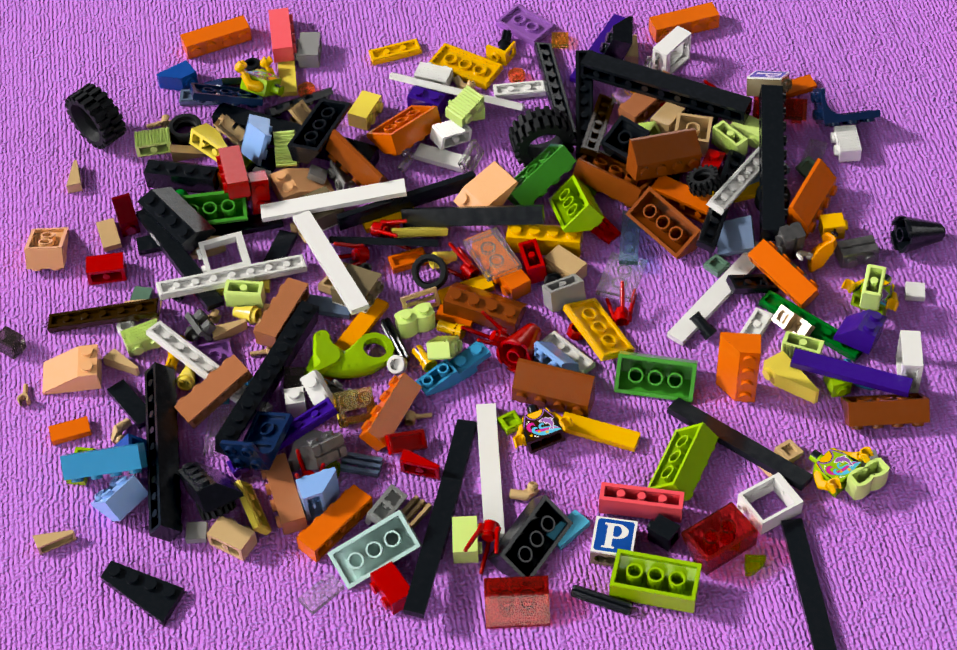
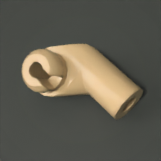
[453,75,476,90]
[111,418,132,444]
[509,481,539,501]

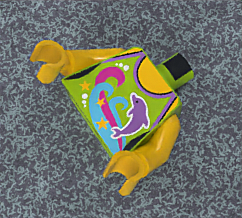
[234,56,284,97]
[841,274,899,316]
[809,447,874,497]

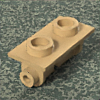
[213,113,245,148]

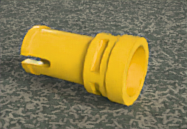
[436,319,466,340]
[412,345,437,372]

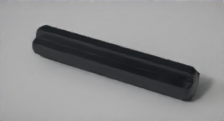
[381,317,410,363]
[571,585,633,615]

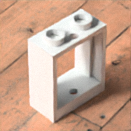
[652,26,692,74]
[196,231,251,273]
[895,330,924,393]
[736,472,804,535]

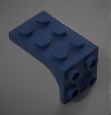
[811,88,881,127]
[219,411,294,470]

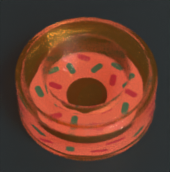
[508,68,525,83]
[298,82,315,97]

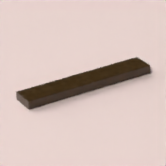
[579,94,616,158]
[47,298,160,333]

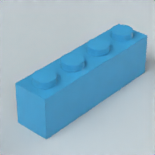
[60,442,148,483]

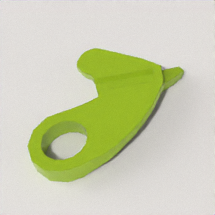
[308,330,394,379]

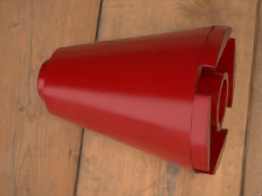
[496,323,542,373]

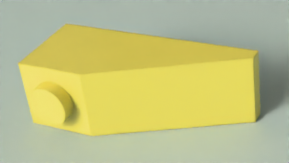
[189,123,227,162]
[762,351,819,404]

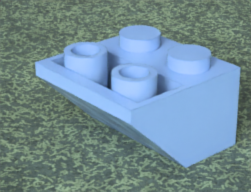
[241,114,273,166]
[534,341,579,372]
[296,467,340,522]
[90,475,148,521]

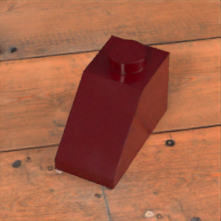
[111,193,141,237]

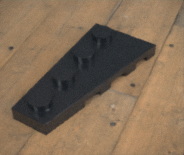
[264,87,333,117]
[101,561,185,626]

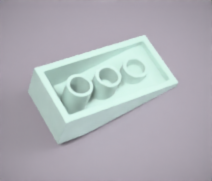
[327,510,422,590]

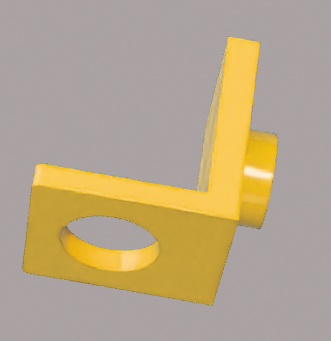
[486,41,516,66]

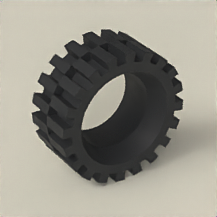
[65,83,126,149]
[509,106,576,167]

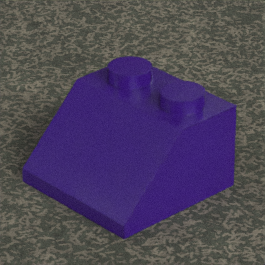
[407,85,454,118]
[833,309,887,355]

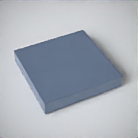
[717,215,755,257]

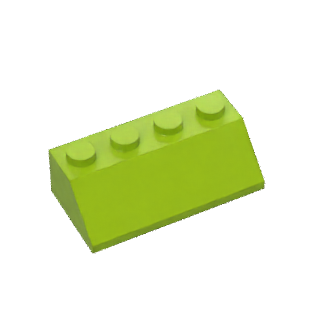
[548,174,604,233]
[648,422,718,501]
[609,549,702,613]

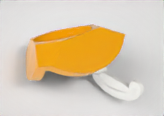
[796,232,837,273]

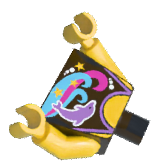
[513,404,574,454]

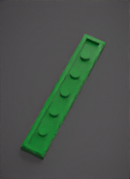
[758,290,863,362]

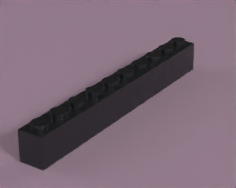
[580,50,752,125]
[759,84,788,241]
[212,103,380,166]
[215,300,319,456]
[144,362,183,542]

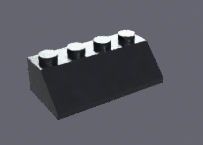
[287,98,352,164]
[144,159,219,193]
[137,187,216,255]
[178,462,244,514]
[487,495,573,584]

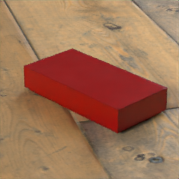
[384,429,428,455]

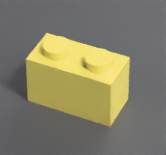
[347,90,384,131]

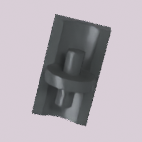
[184,309,217,343]

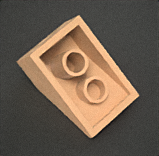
[453,161,519,207]
[270,168,334,201]
[24,227,69,271]
[42,344,102,395]

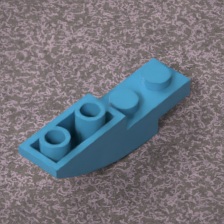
[415,341,492,396]

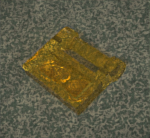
[332,386,375,428]

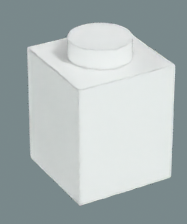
[283,386,307,418]

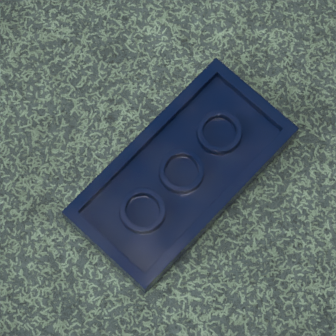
[190,83,263,108]

